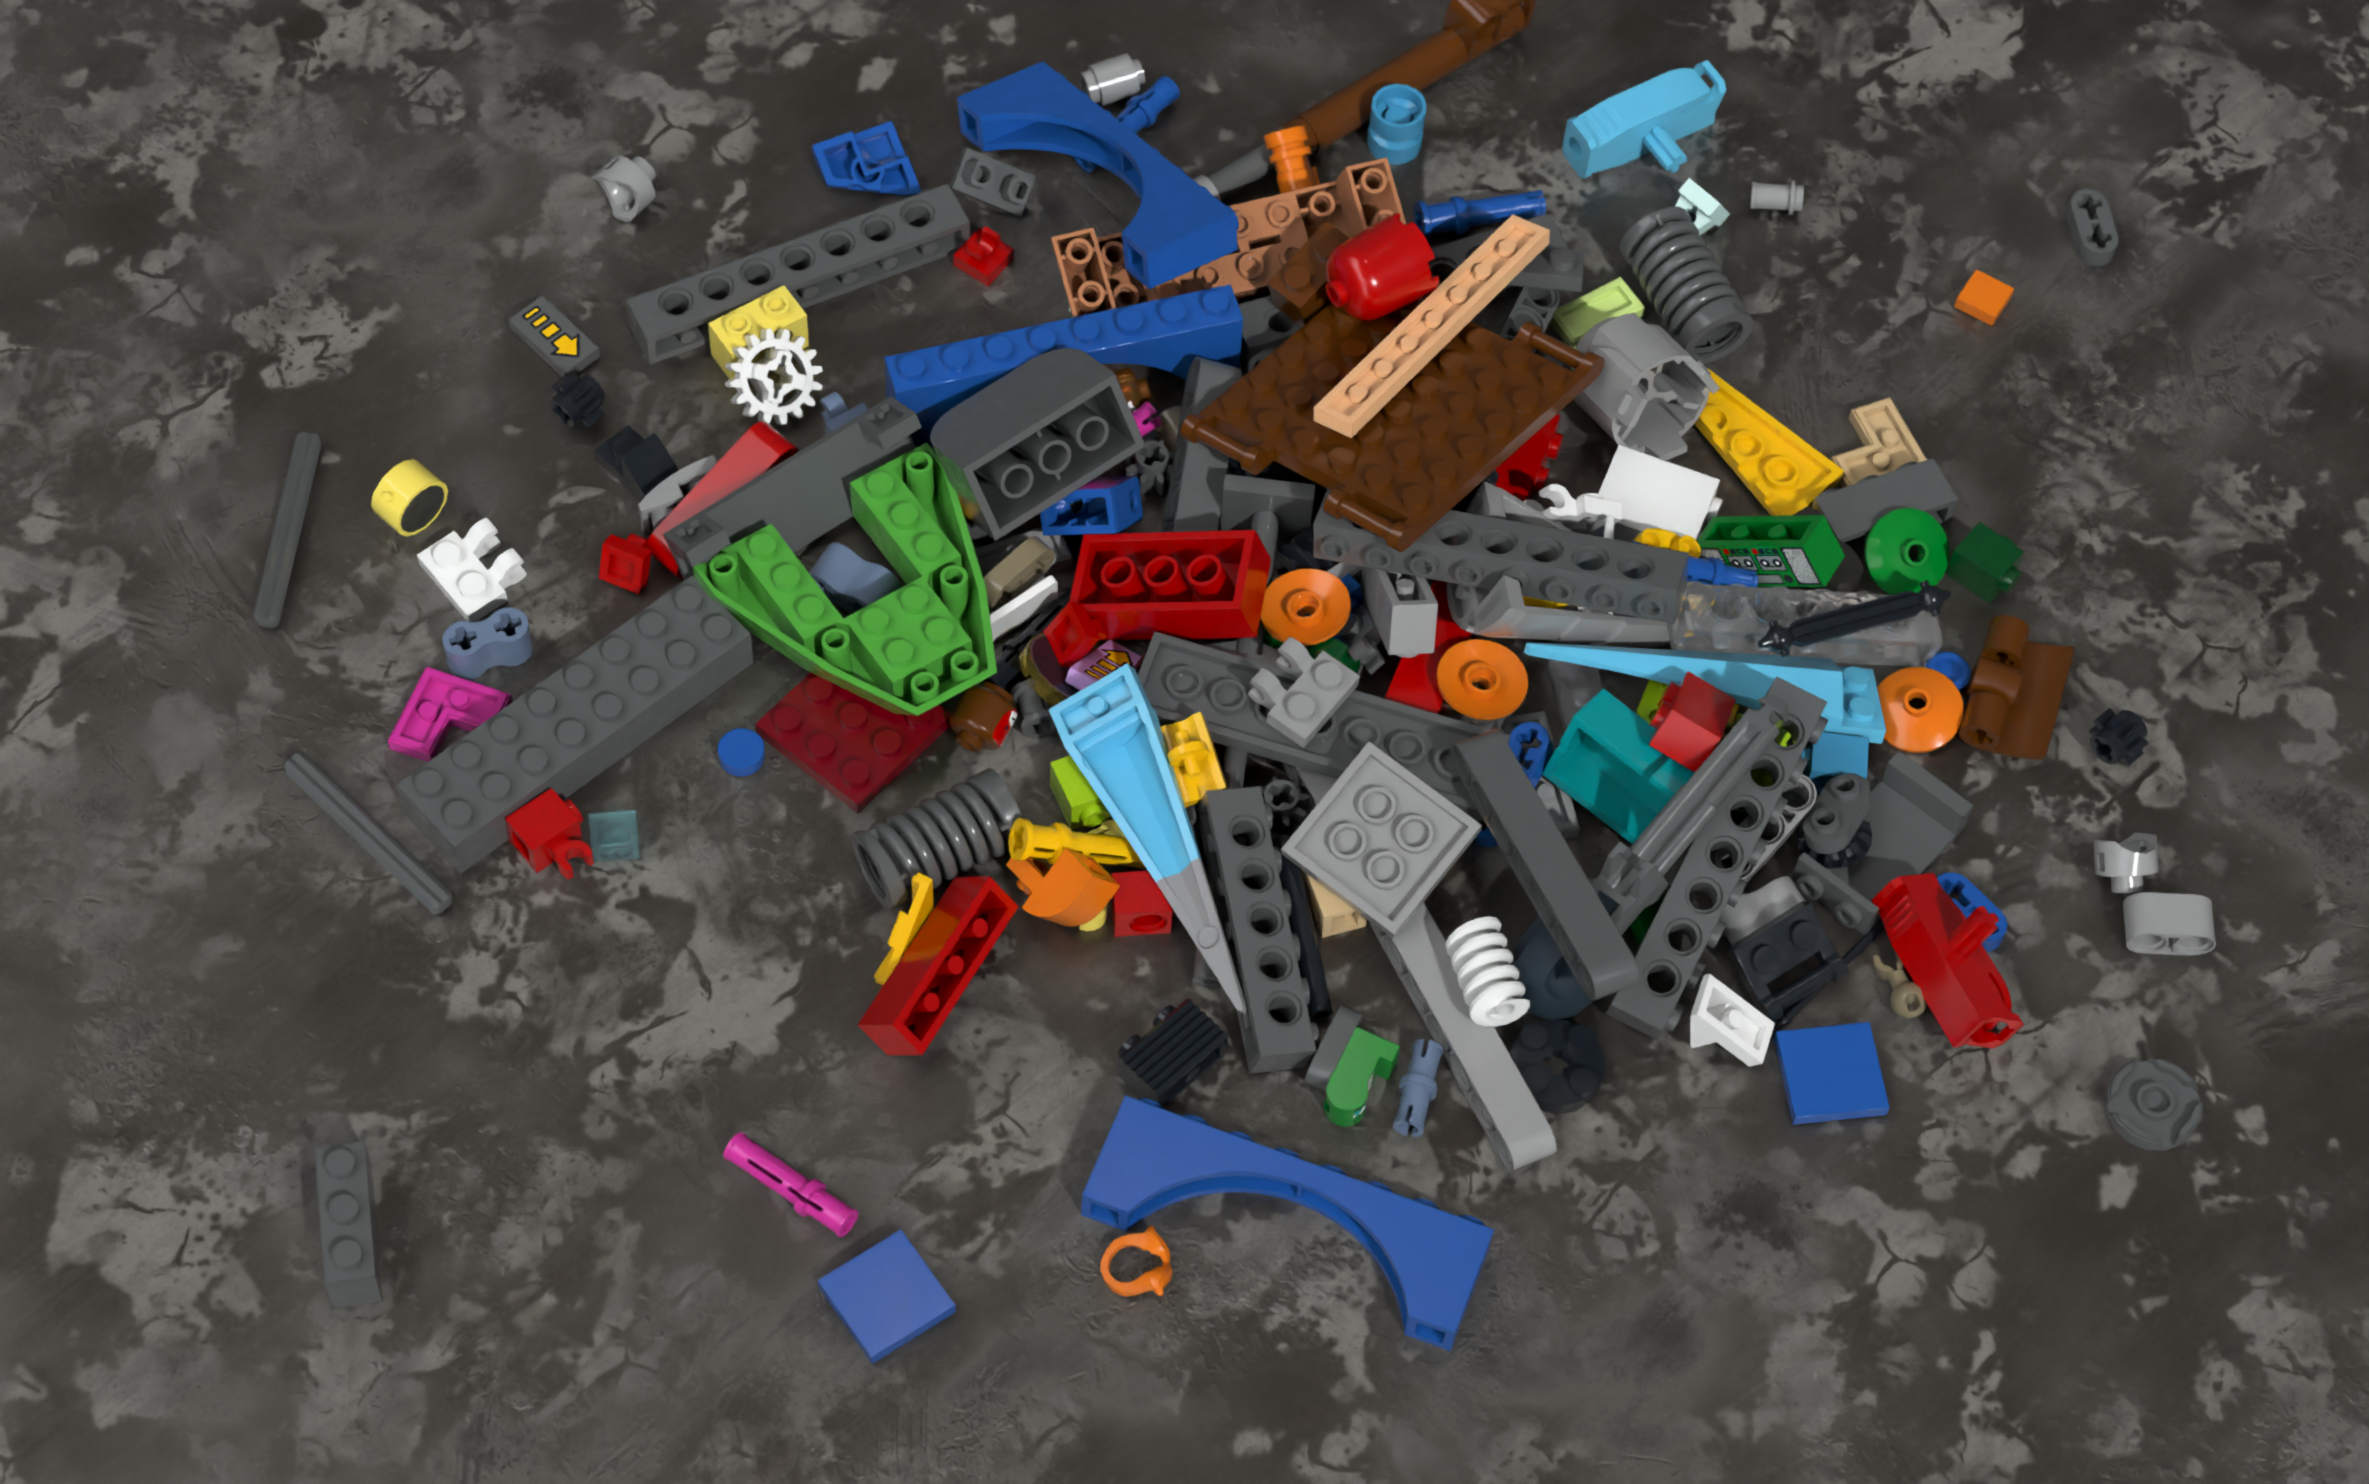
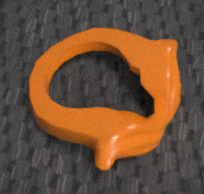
[1100,1225,1173,1297]

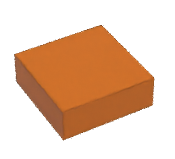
[1954,269,2015,326]

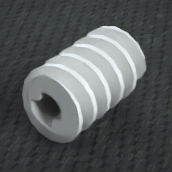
[1445,916,1530,1027]

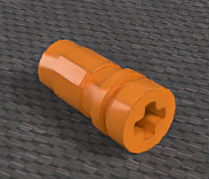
[1263,125,1320,194]

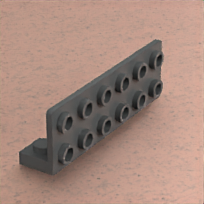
[663,396,922,580]

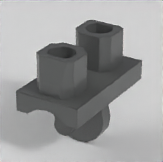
[949,148,1036,217]

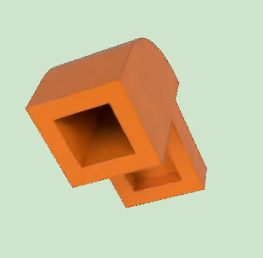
[1006,848,1120,927]

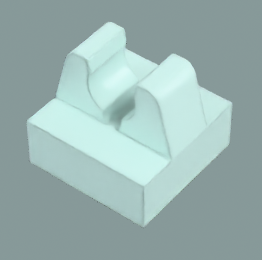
[1675,178,1730,236]

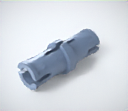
[1393,1039,1443,1137]

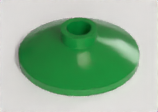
[1864,508,1949,595]

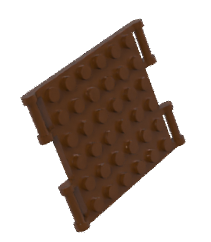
[1180,282,1604,552]

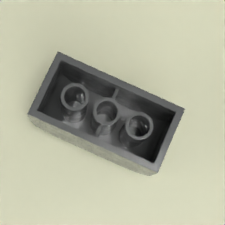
[930,348,1146,541]

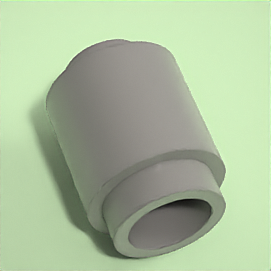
[1080,53,1145,106]

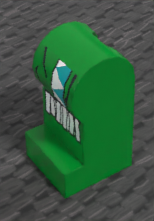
[1323,1027,1400,1127]

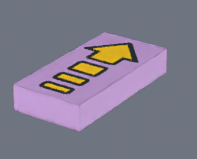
[1065,640,1141,691]

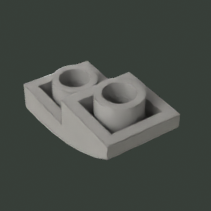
[638,455,717,536]

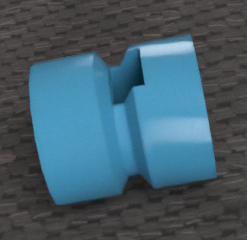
[1367,84,1427,165]

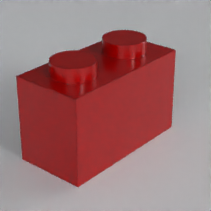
[1649,671,1736,772]

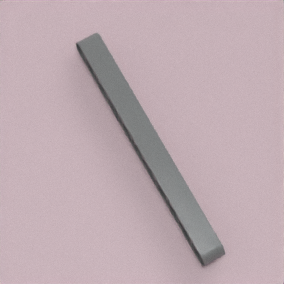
[1282,763,1557,1172]

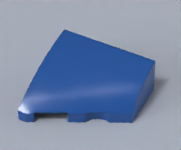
[812,121,921,197]

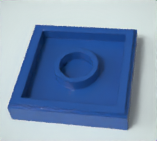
[1774,1022,1890,1125]
[817,1230,956,1364]

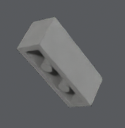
[1360,567,1438,658]

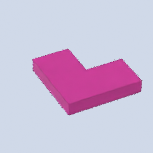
[388,666,513,762]

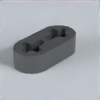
[2066,189,2118,266]
[1304,1004,1364,1092]

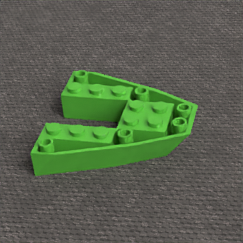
[693,442,997,716]

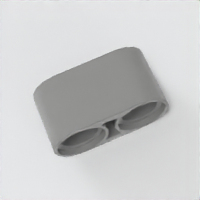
[2123,892,2216,956]

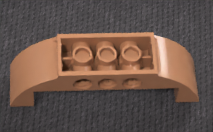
[1050,157,1406,317]

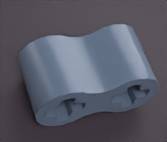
[808,542,901,614]
[442,607,533,680]

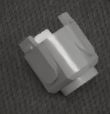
[1573,313,1720,461]

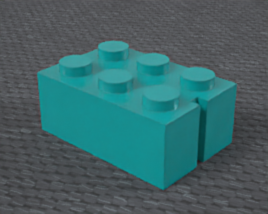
[1542,688,1695,844]

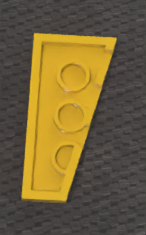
[1694,369,1844,516]

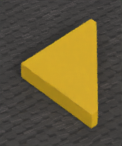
[874,872,934,986]

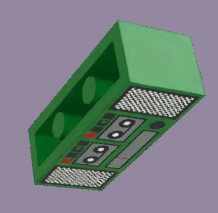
[1697,515,1845,587]

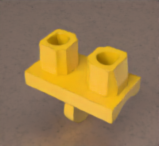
[1161,712,1228,808]

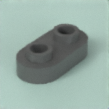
[1803,773,1872,854]

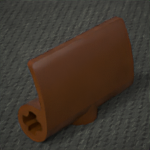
[1959,615,2075,760]

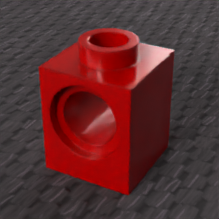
[1111,870,1176,937]

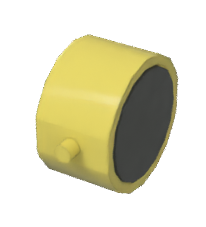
[371,459,448,537]

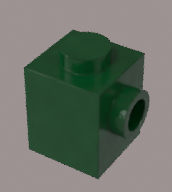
[1946,522,2024,604]

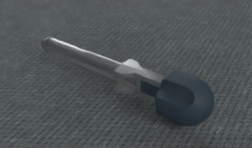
[1510,694,1789,1021]

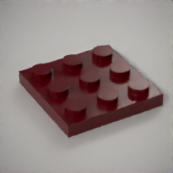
[755,672,951,814]

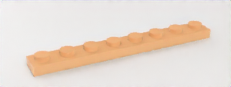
[1314,214,1550,438]

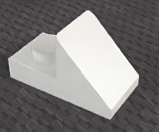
[1690,974,1775,1067]

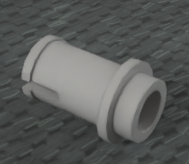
[1750,181,1804,215]

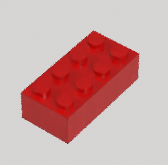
[1069,530,1271,640]

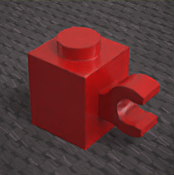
[505,788,594,880]

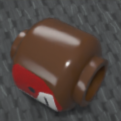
[949,681,1017,754]

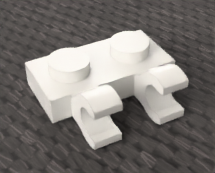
[1523,484,1623,536]
[417,518,527,622]

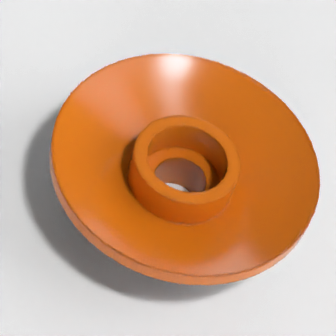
[1260,569,1351,646]
[1436,639,1528,720]
[1877,667,1964,753]

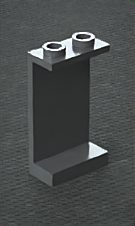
[1792,751,1974,935]

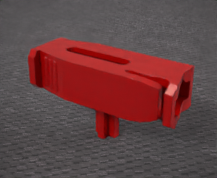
[1871,873,2024,1049]

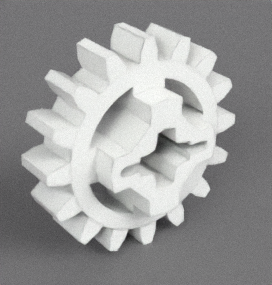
[725,328,823,425]

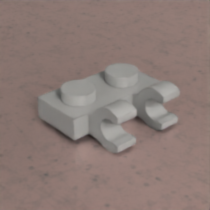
[1248,637,1360,748]

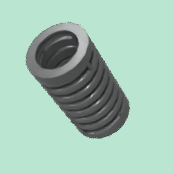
[1620,207,1754,364]
[851,768,1022,910]

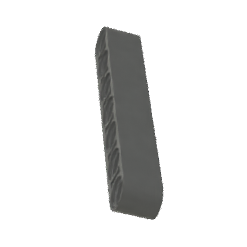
[1450,729,1639,1001]

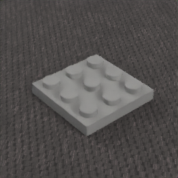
[1281,741,1482,939]

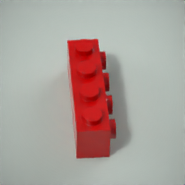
[858,876,1019,1055]

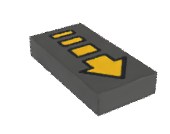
[508,295,600,377]

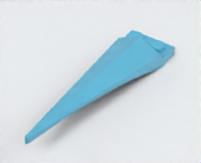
[1524,642,1886,744]

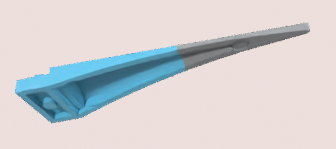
[1048,663,1247,1015]

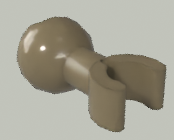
[1873,951,1927,1019]

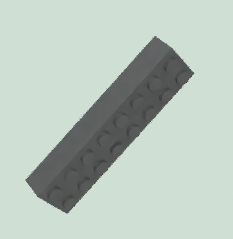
[396,575,754,874]

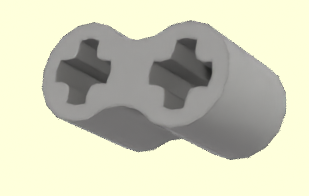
[1719,876,1806,946]

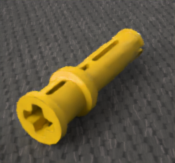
[1008,818,1145,869]

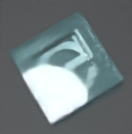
[589,810,640,863]

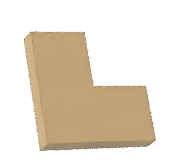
[1831,397,1927,488]

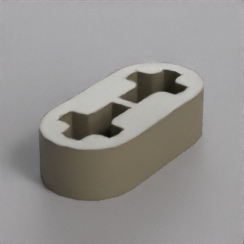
[983,536,1055,611]

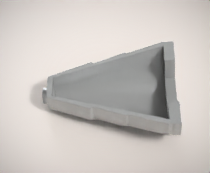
[1447,481,1684,648]

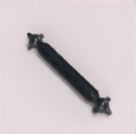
[1758,580,1951,658]

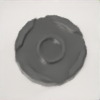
[2104,1058,2203,1151]

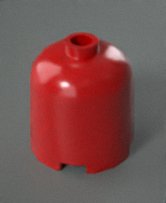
[1325,212,1439,321]

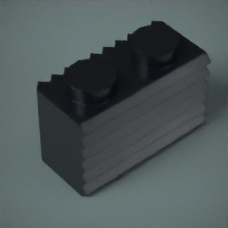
[1117,998,1228,1108]

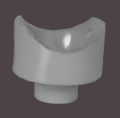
[591,155,656,222]
[2093,832,2159,893]

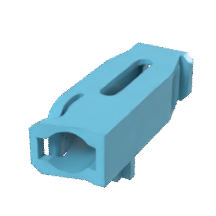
[1562,60,1727,179]

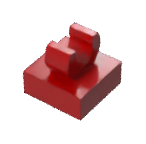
[953,226,1014,287]
[599,533,652,594]
[1043,602,1107,668]

